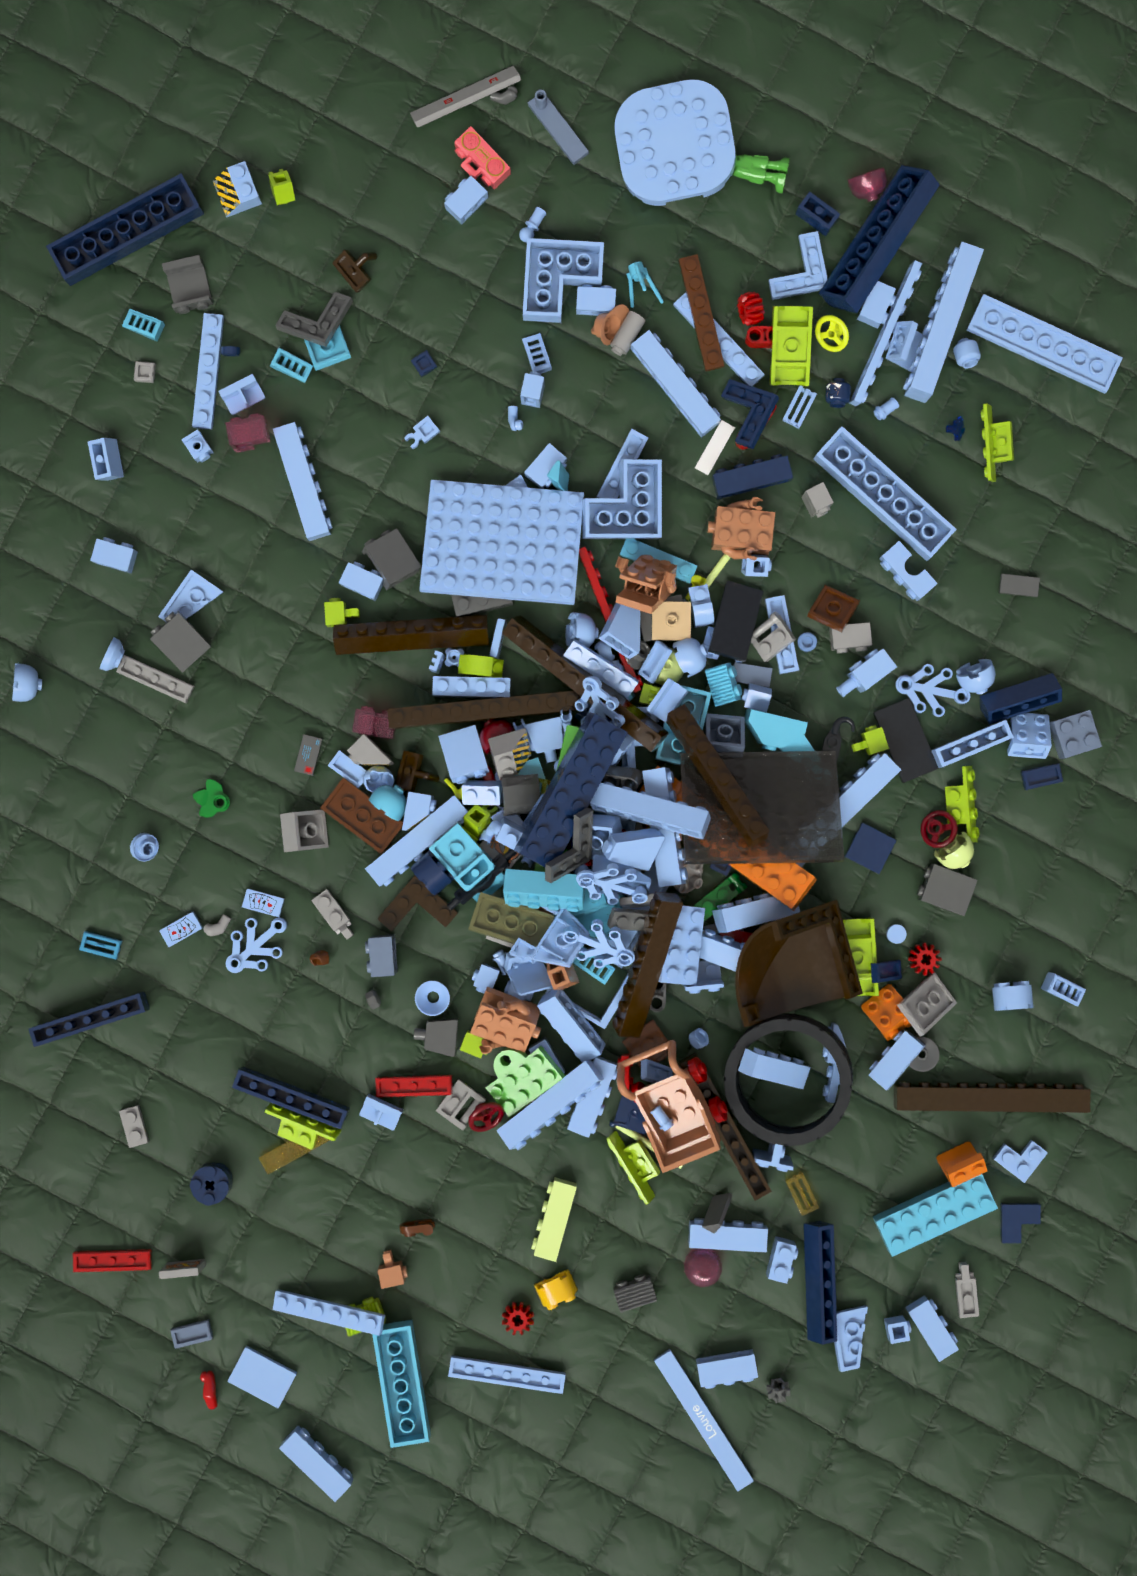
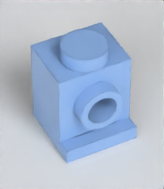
[182,429,213,463]
[741,554,772,577]

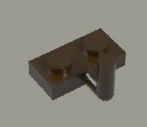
[332,250,377,293]
[395,750,439,792]

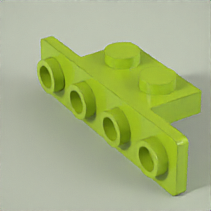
[981,403,1014,482]
[945,766,979,843]
[265,1103,342,1150]
[606,1131,660,1205]

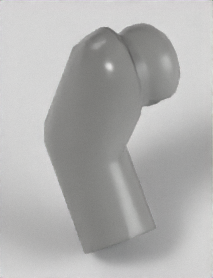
[203,914,231,936]

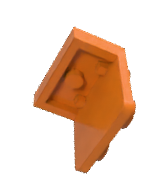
[861,984,912,1042]
[936,1142,987,1188]

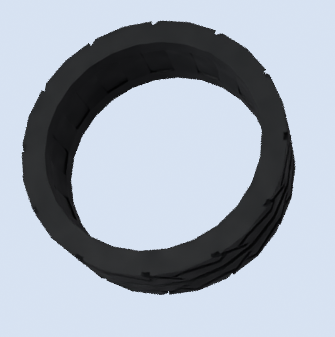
[724,1014,853,1146]

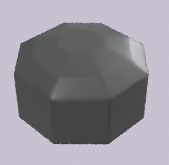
[365,990,381,1010]

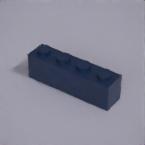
[712,454,793,500]
[980,673,1062,725]

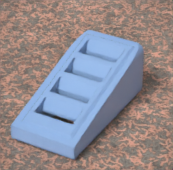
[522,333,552,374]
[1041,972,1086,1007]

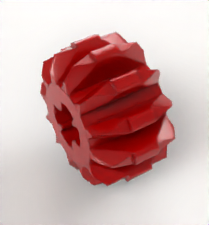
[737,292,765,326]
[908,942,942,976]
[502,1302,534,1335]

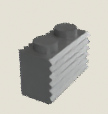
[613,1274,657,1313]

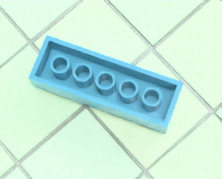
[872,1174,998,1257]
[372,1320,431,1448]

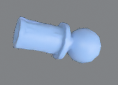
[519,207,546,243]

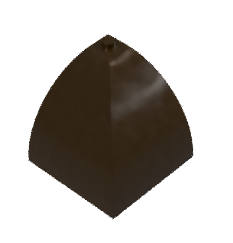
[735,900,863,1027]

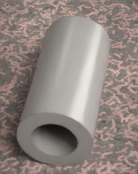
[610,311,645,356]

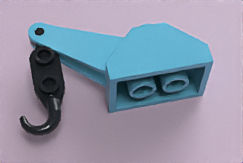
[745,709,855,784]

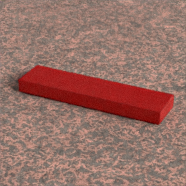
[375,1075,453,1097]
[73,1249,152,1272]

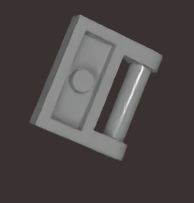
[751,611,796,662]
[436,1079,486,1131]

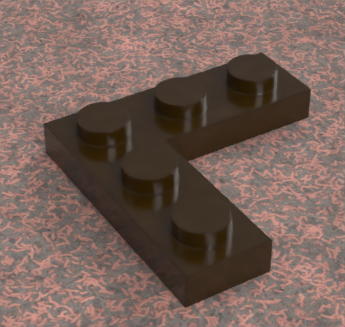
[378,875,458,932]

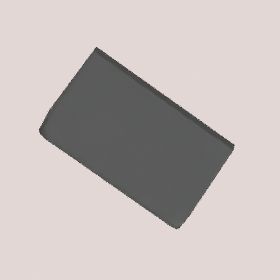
[702,1193,732,1233]

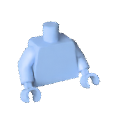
[513,709,572,763]
[479,817,534,867]

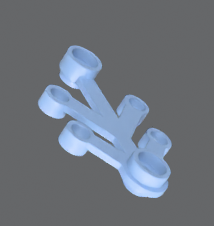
[895,664,970,717]
[575,676,625,727]
[576,863,648,905]
[226,917,287,973]
[563,919,635,968]

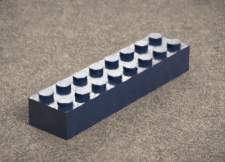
[819,165,940,313]
[46,173,204,286]
[514,712,628,867]

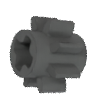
[766,1378,791,1404]

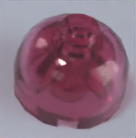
[848,167,887,202]
[684,1248,722,1287]

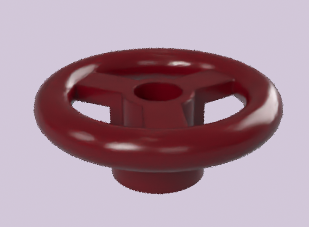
[920,810,958,848]
[468,1102,504,1132]

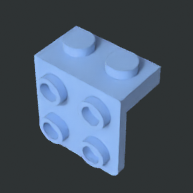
[504,952,552,996]

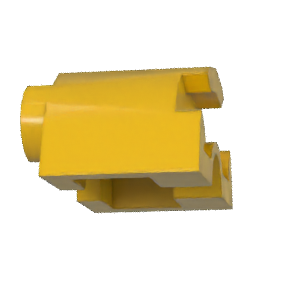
[534,1269,578,1310]

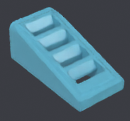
[122,309,165,342]
[270,348,313,383]
[573,947,615,985]

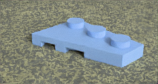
[158,570,223,622]
[834,1305,868,1372]

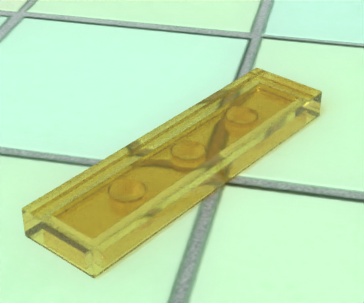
[259,1135,330,1174]

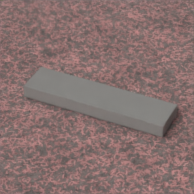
[116,655,195,704]

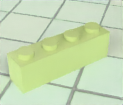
[531,1177,577,1262]

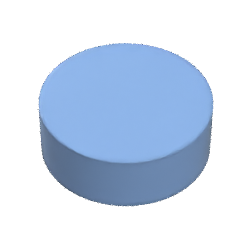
[886,924,906,944]

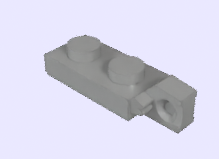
[311,889,354,940]
[955,1262,979,1318]

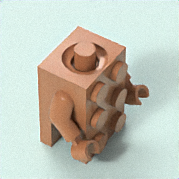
[707,497,775,561]
[615,555,677,614]
[470,987,541,1054]

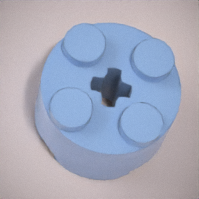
[992,981,1034,1011]

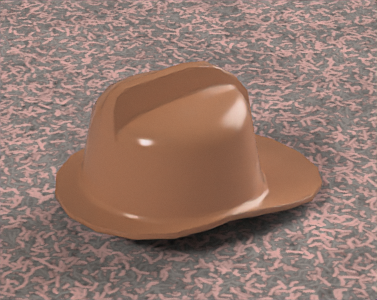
[591,304,629,345]

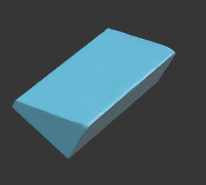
[547,460,569,491]

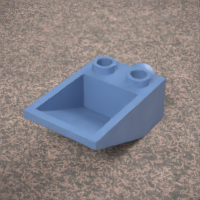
[574,854,651,896]

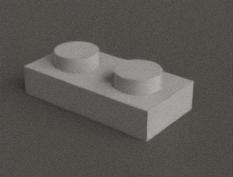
[119,1105,150,1148]

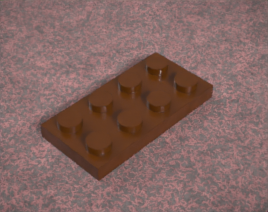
[320,778,403,854]

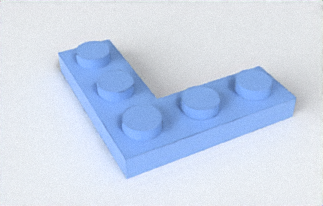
[768,231,828,300]

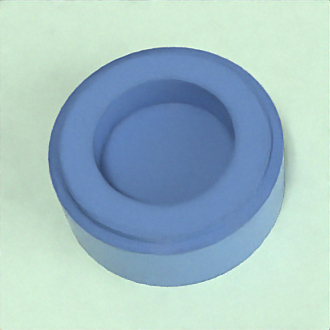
[797,632,817,652]

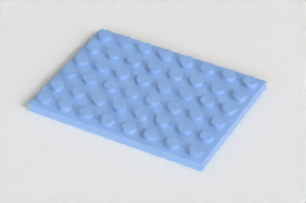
[420,480,584,605]

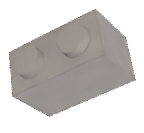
[801,482,834,518]
[829,622,872,654]

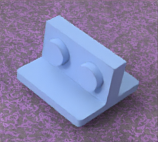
[752,1143,794,1172]

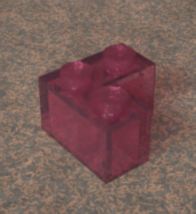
[225,414,271,453]
[352,706,396,740]

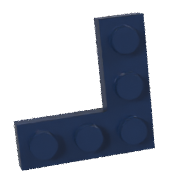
[721,379,779,449]

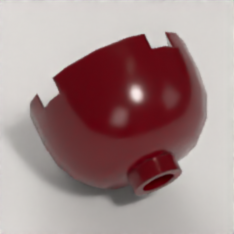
[479,719,515,755]

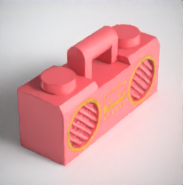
[454,127,511,190]

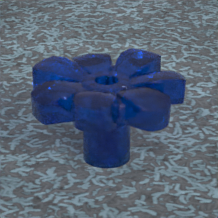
[946,416,965,441]

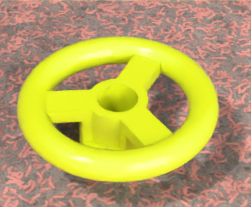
[815,315,849,352]

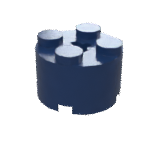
[411,850,454,895]
[190,1162,233,1206]

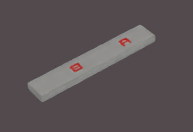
[410,66,521,127]

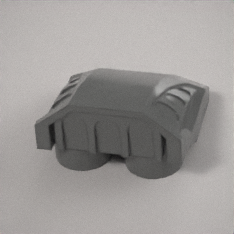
[500,774,540,816]

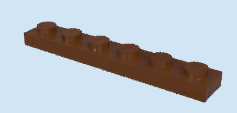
[679,254,725,372]

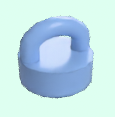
[689,1028,709,1049]

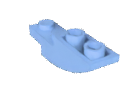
[822,1022,846,1103]

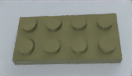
[468,892,554,947]

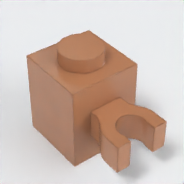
[378,1250,408,1289]

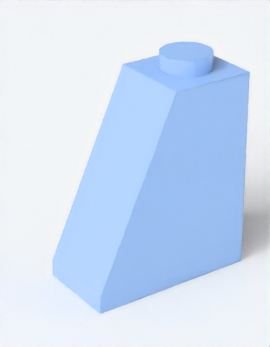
[599,603,640,659]
[602,828,665,871]

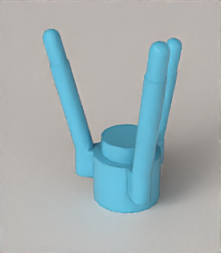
[626,262,664,308]

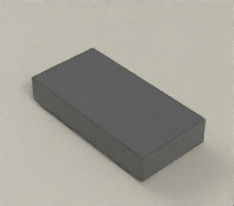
[998,574,1040,597]

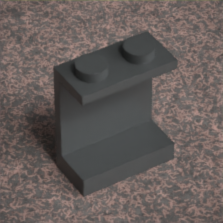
[162,255,213,314]

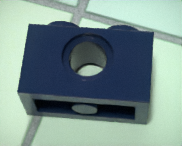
[796,191,840,236]

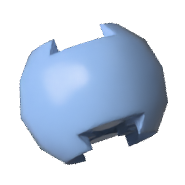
[594,641,615,661]

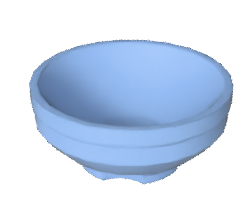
[99,637,125,671]
[415,981,450,1016]

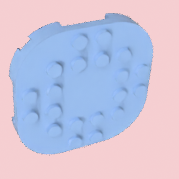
[615,80,736,206]

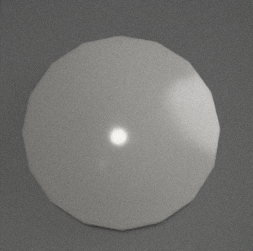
[674,857,703,893]

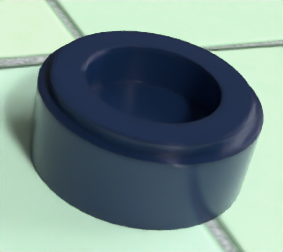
[221,346,240,356]

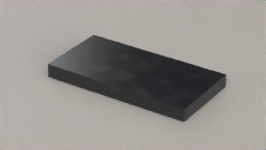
[708,580,763,663]
[873,698,939,783]

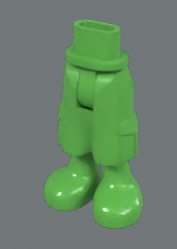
[732,154,790,194]

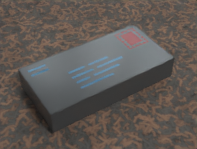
[294,734,323,776]

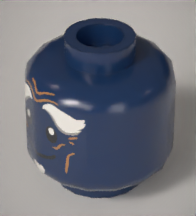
[825,378,851,408]

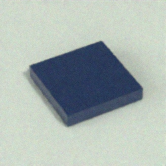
[844,823,897,874]

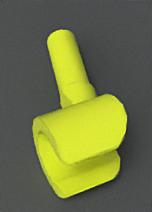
[685,575,706,600]
[444,778,462,800]

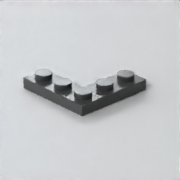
[275,292,353,347]
[545,807,593,883]
[607,907,649,952]

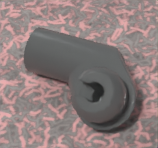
[490,86,518,105]

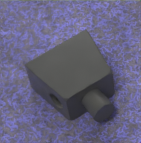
[414,1018,459,1057]

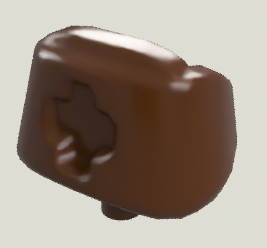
[309,950,329,966]

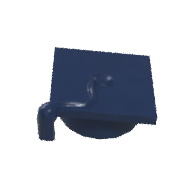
[609,1095,646,1134]

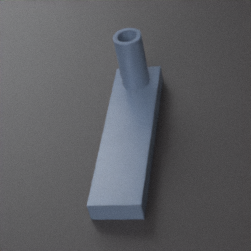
[528,90,589,165]

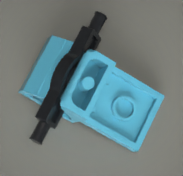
[429,823,517,911]

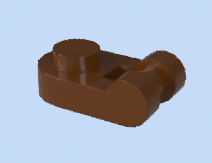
[399,1219,435,1237]

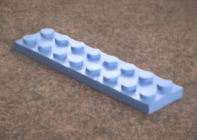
[966,294,1122,394]

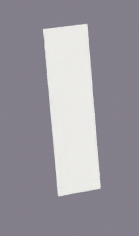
[695,420,735,475]

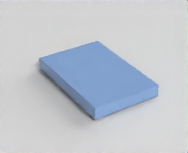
[227,1345,297,1408]

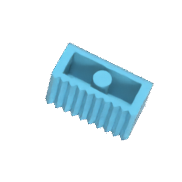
[705,663,742,707]

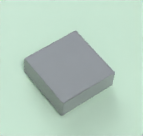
[134,361,156,383]

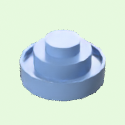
[130,833,159,862]

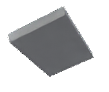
[897,972,957,1036]

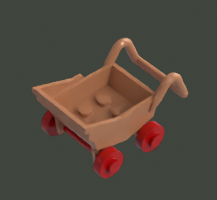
[617,1040,728,1173]

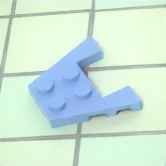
[509,907,590,968]

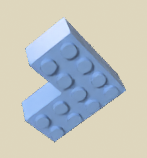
[523,238,604,323]
[582,459,662,539]

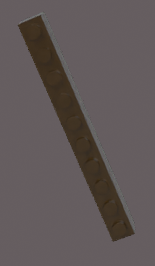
[502,615,669,752]
[387,691,582,730]
[894,1081,1091,1113]

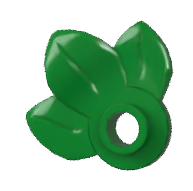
[193,779,230,818]

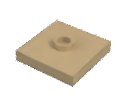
[652,602,691,641]

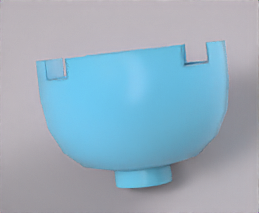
[369,785,407,821]

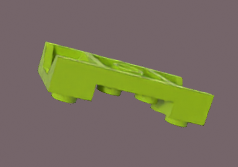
[769,306,813,386]
[843,918,879,996]

